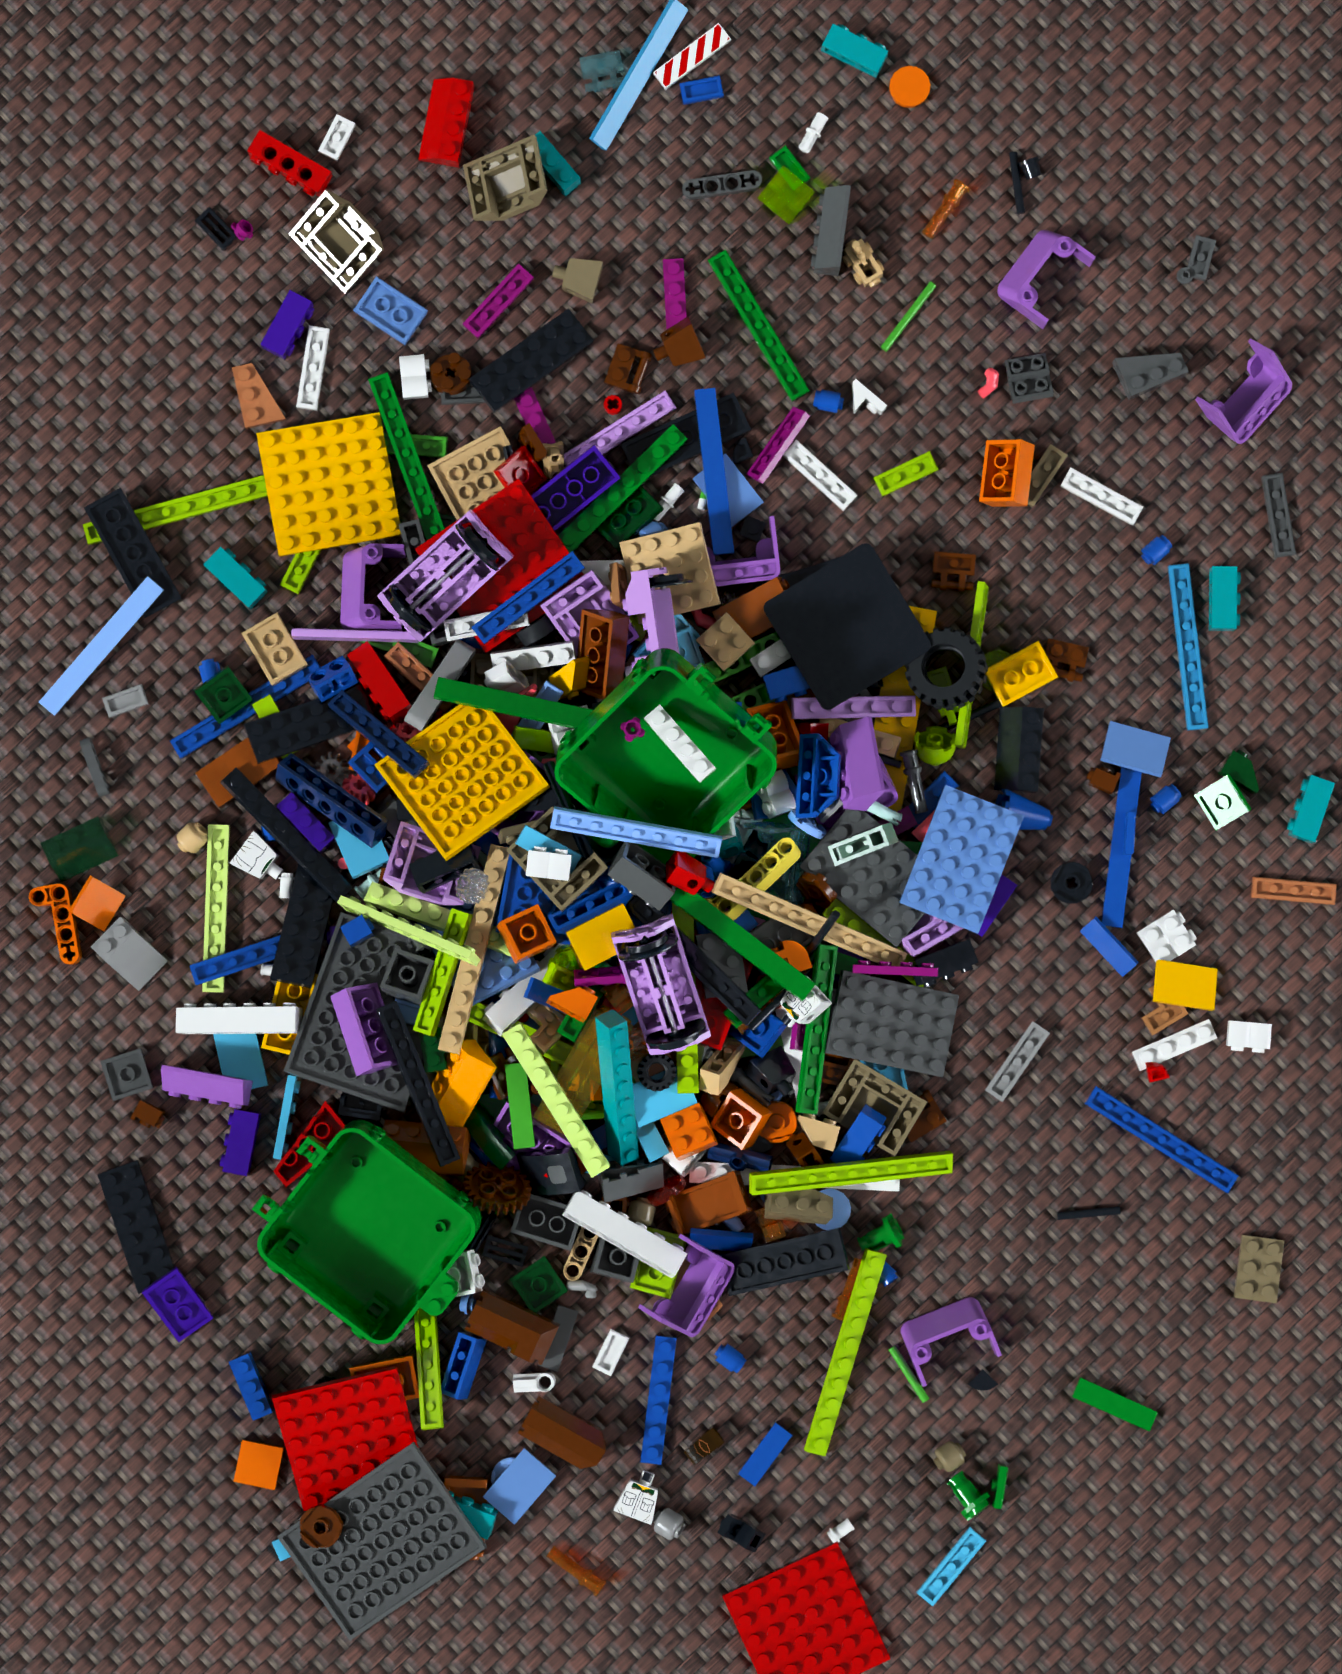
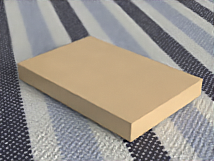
[242,612,309,686]

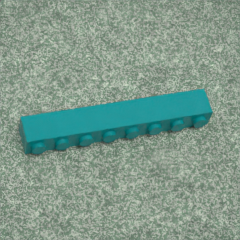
[595,1009,639,1166]

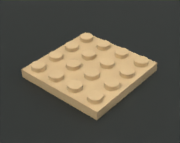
[427,426,535,520]
[619,522,720,624]

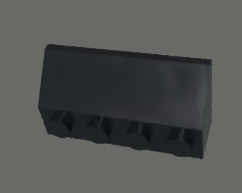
[994,707,1044,793]

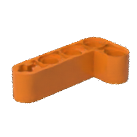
[29,884,82,965]

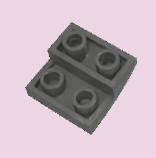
[1005,353,1054,404]

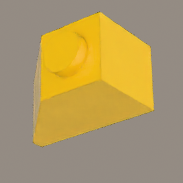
[549,656,590,700]

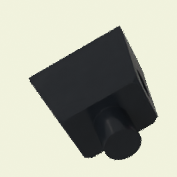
[745,1046,796,1098]

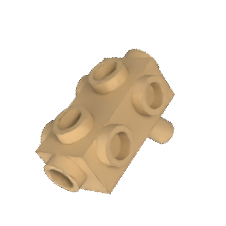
[842,238,884,288]

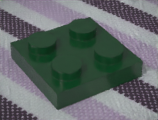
[194,665,253,724]
[510,1256,568,1313]

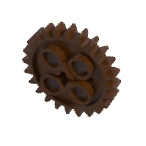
[462,1162,532,1215]

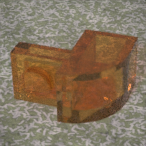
[600,983,633,1015]
[755,1206,786,1243]

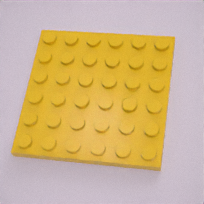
[256,412,401,557]
[374,704,550,861]

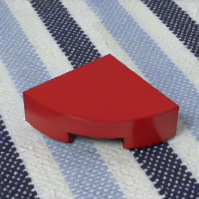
[1145,1062,1169,1083]

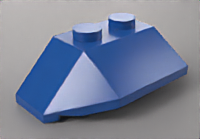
[796,733,841,818]
[547,877,633,934]

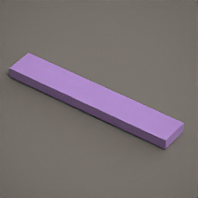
[564,390,677,466]
[291,628,419,643]
[791,695,916,719]

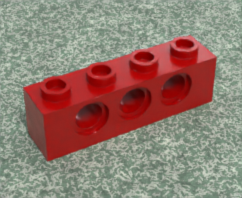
[247,130,333,197]

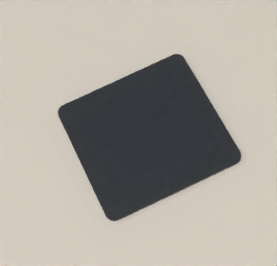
[763,543,931,710]

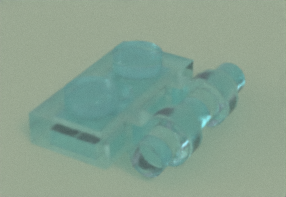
[579,50,625,93]

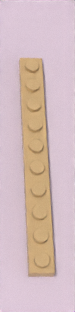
[438,844,509,1055]
[711,872,908,966]

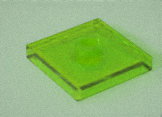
[758,165,815,224]

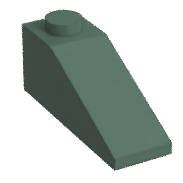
[828,822,899,866]

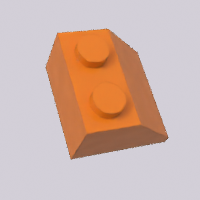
[546,986,598,1023]

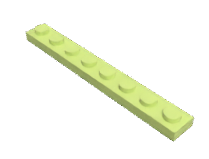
[202,824,230,993]
[364,881,511,956]
[337,895,481,967]
[502,1022,610,1178]

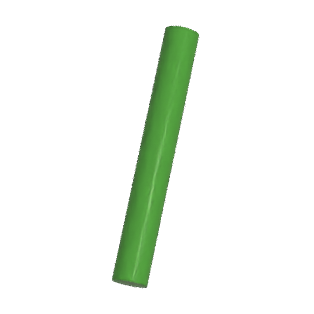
[888,1345,930,1403]

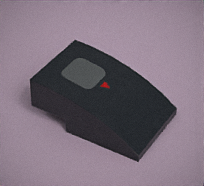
[516,1147,585,1195]

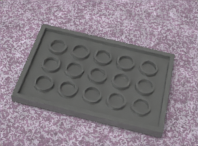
[799,809,925,947]
[825,970,959,1077]

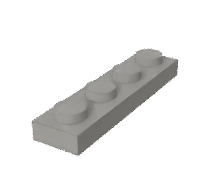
[985,1021,1050,1102]

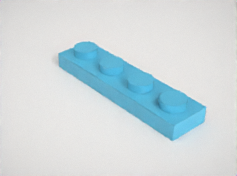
[273,1075,301,1160]

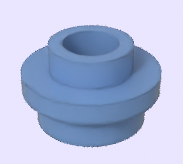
[459,1294,476,1315]

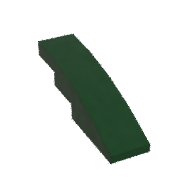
[464,1102,516,1170]

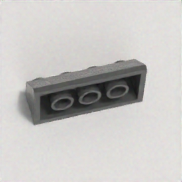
[811,185,851,276]

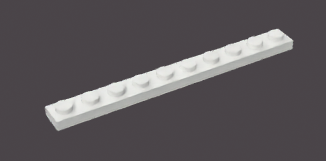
[689,1162,900,1191]

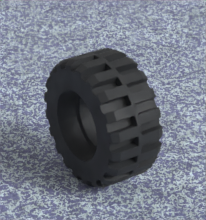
[904,627,988,711]

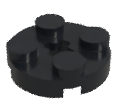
[1050,862,1093,904]

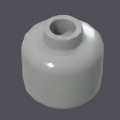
[652,1508,685,1540]

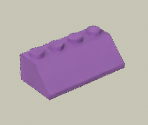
[830,716,885,811]
[330,982,398,1076]
[161,1065,253,1109]

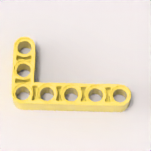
[704,837,801,921]

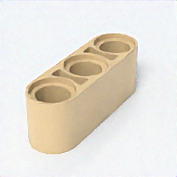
[563,1227,598,1281]

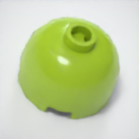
[914,726,956,766]

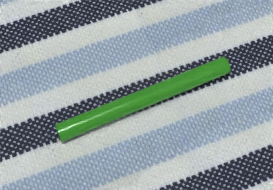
[881,281,937,352]

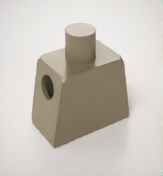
[552,258,603,304]

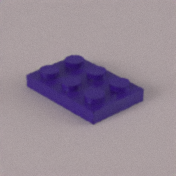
[142,1267,214,1342]

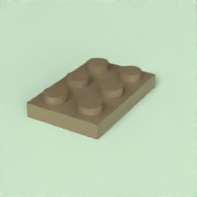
[1234,1234,1284,1304]

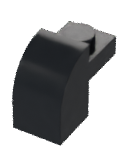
[717,1514,766,1552]

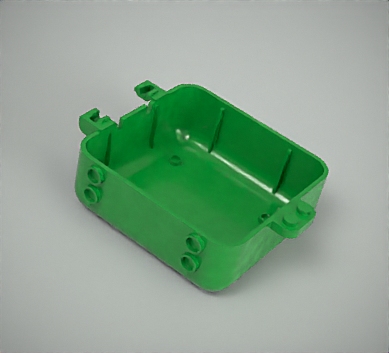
[554,648,777,864]
[252,1120,481,1344]

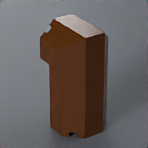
[465,1289,560,1365]
[518,1395,606,1469]

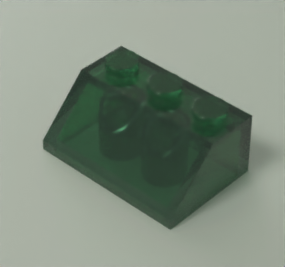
[40,816,119,882]

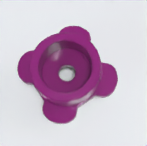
[231,219,253,241]
[620,717,645,742]

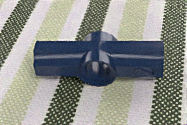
[708,1142,773,1171]

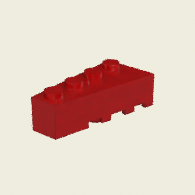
[347,641,412,727]
[273,1101,346,1189]

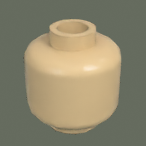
[177,822,208,853]

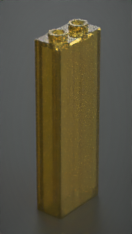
[533,1005,634,1135]

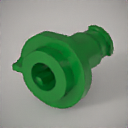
[857,1213,905,1251]
[946,1471,991,1521]

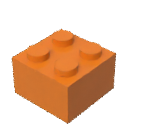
[497,904,557,964]
[710,1088,773,1150]
[660,1103,718,1161]

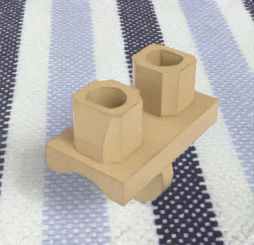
[542,441,564,479]

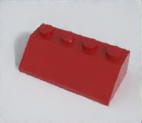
[418,78,474,168]

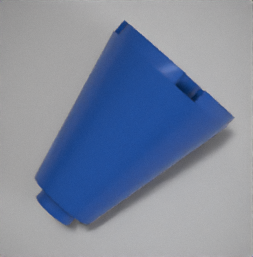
[995,789,1053,830]

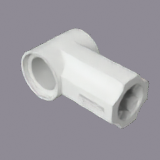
[513,1371,556,1393]

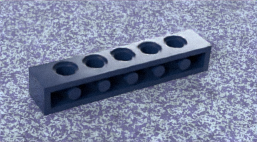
[275,753,388,848]

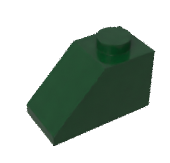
[1218,750,1259,795]

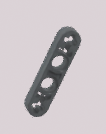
[682,170,762,200]

